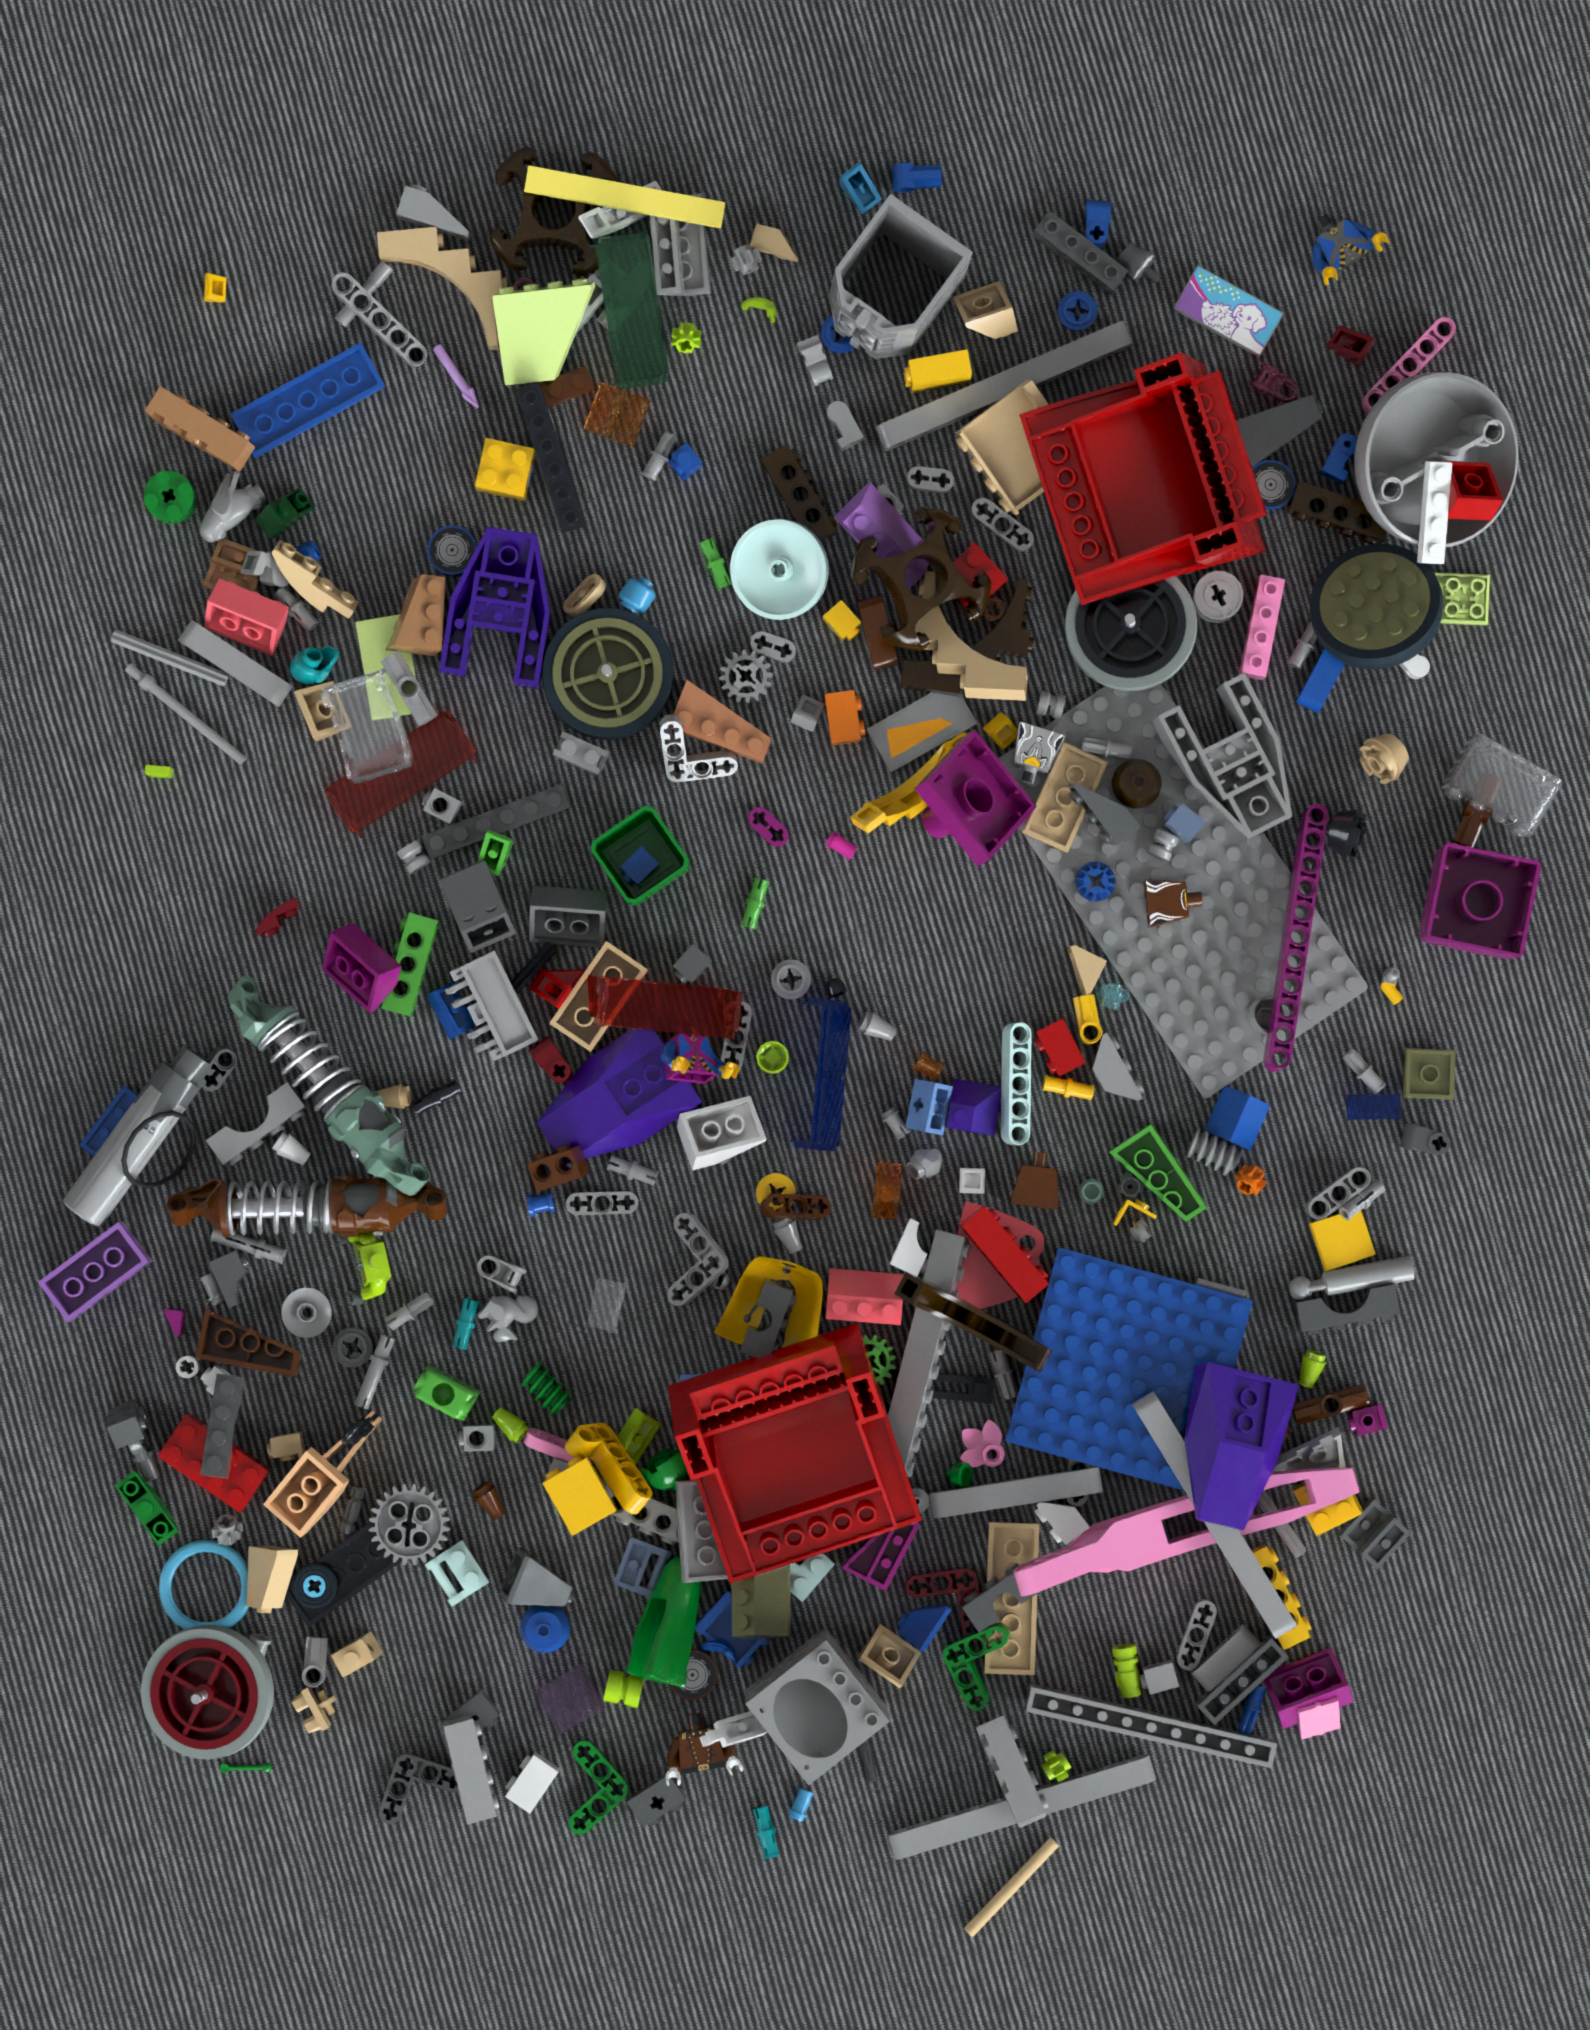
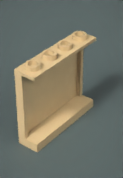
[955,380,1049,515]

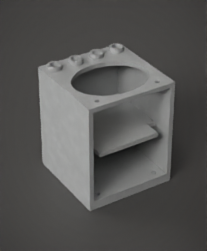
[745,1627,890,1785]

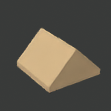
[294,681,352,741]
[1067,945,1107,996]
[858,1624,921,1688]

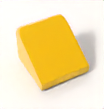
[983,712,1017,750]

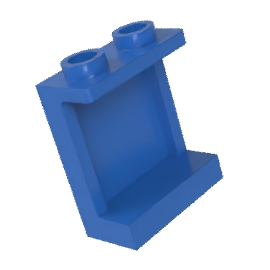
[695,1589,772,1669]

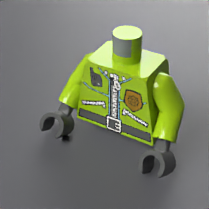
[332,1233,391,1306]

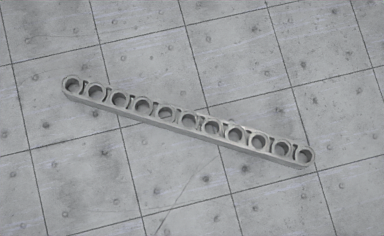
[875,321,1133,451]
[1132,1391,1297,1639]
[888,1754,1156,1860]

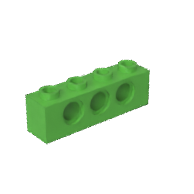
[381,912,440,1017]

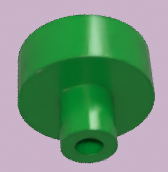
[946,1462,973,1488]

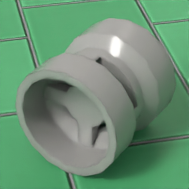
[1036,690,1066,720]
[1147,829,1179,862]
[397,840,431,874]

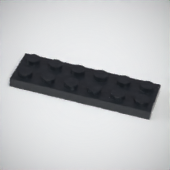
[286,1503,427,1628]

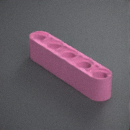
[1362,317,1456,414]

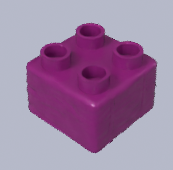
[1419,843,1541,959]

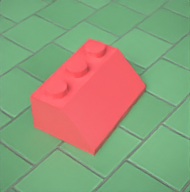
[204,578,289,657]
[825,1268,904,1325]

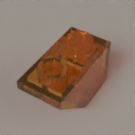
[871,1162,903,1220]

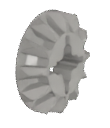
[771,960,811,999]

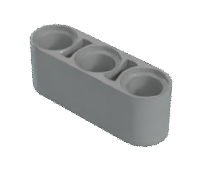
[1305,1167,1371,1219]
[1191,1624,1261,1692]

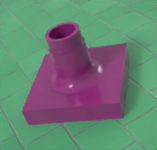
[914,730,1037,867]

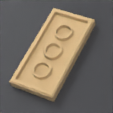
[1022,742,1108,853]

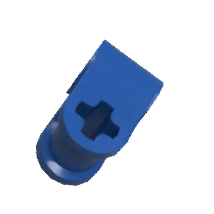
[1085,200,1111,249]

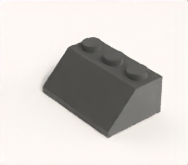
[529,885,607,948]

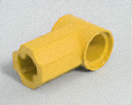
[1073,994,1102,1045]

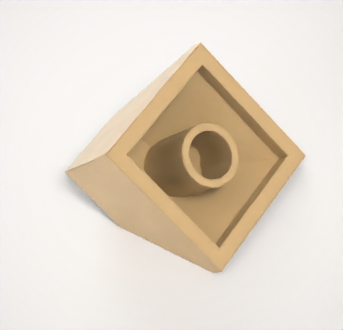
[953,281,1018,339]

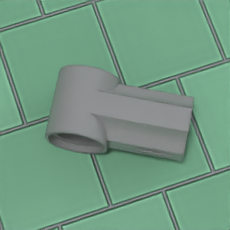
[302,1636,328,1687]

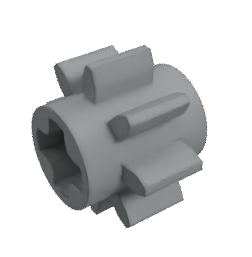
[731,244,762,275]
[211,1514,243,1545]

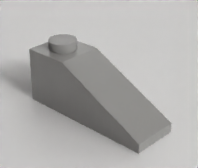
[396,185,471,241]

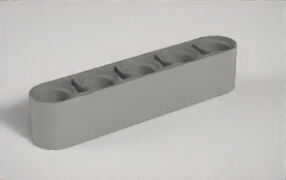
[331,272,427,367]
[178,620,293,707]

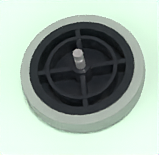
[1065,577,1197,691]

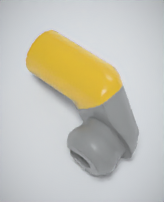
[1380,967,1404,1005]

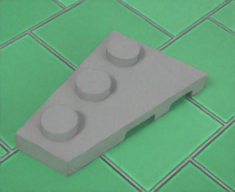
[1272,1427,1345,1472]

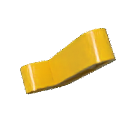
[565,1423,652,1514]

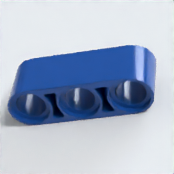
[1296,648,1345,714]

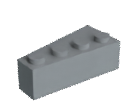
[441,1715,499,1825]
[976,1715,1049,1828]

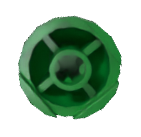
[640,1444,689,1491]

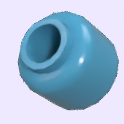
[619,577,656,614]

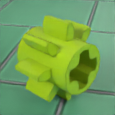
[671,322,702,353]
[1041,1750,1072,1783]

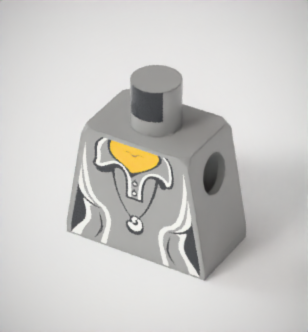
[1013,722,1065,784]

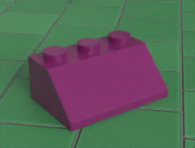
[322,923,401,1013]
[1263,1647,1353,1729]

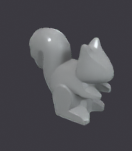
[477,1295,538,1342]

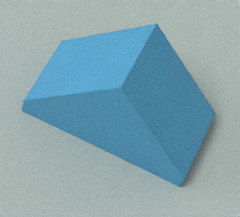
[839,162,882,214]

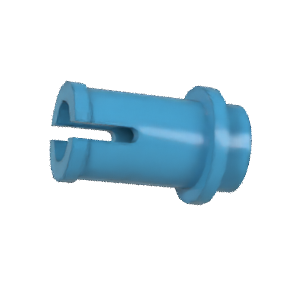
[788,1787,814,1822]

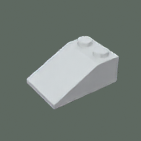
[677,1096,767,1170]

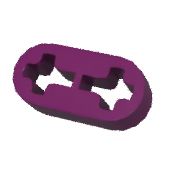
[748,807,789,847]

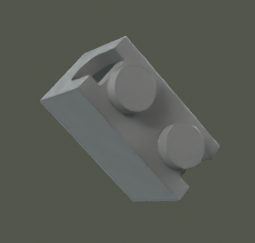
[553,731,609,777]

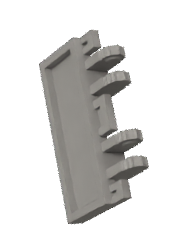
[445,950,538,1061]

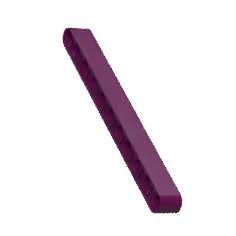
[1263,804,1328,1072]

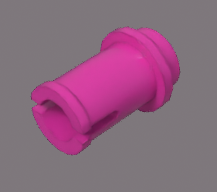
[825,831,858,860]

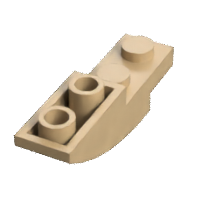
[272,540,359,619]

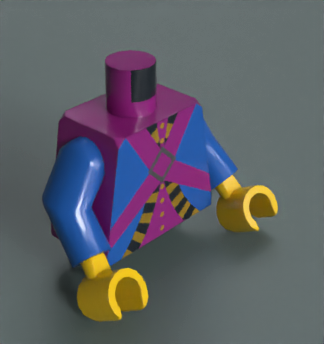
[660,1023,740,1084]

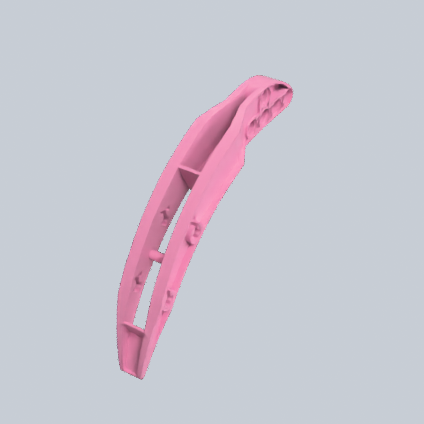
[1013,1468,1360,1597]

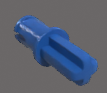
[1238,1686,1267,1735]

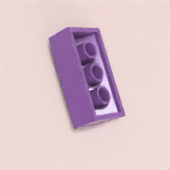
[834,482,929,589]

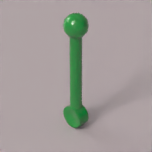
[219,1762,272,1773]

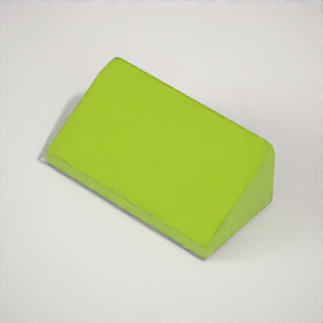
[617,1408,661,1465]

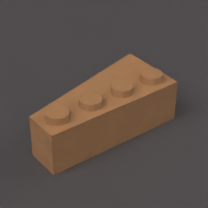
[144,386,255,472]

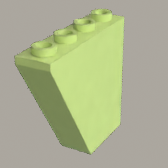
[492,278,595,385]

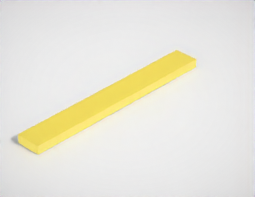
[524,165,725,229]

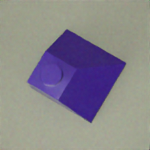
[945,1078,1001,1136]

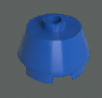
[520,1605,570,1653]

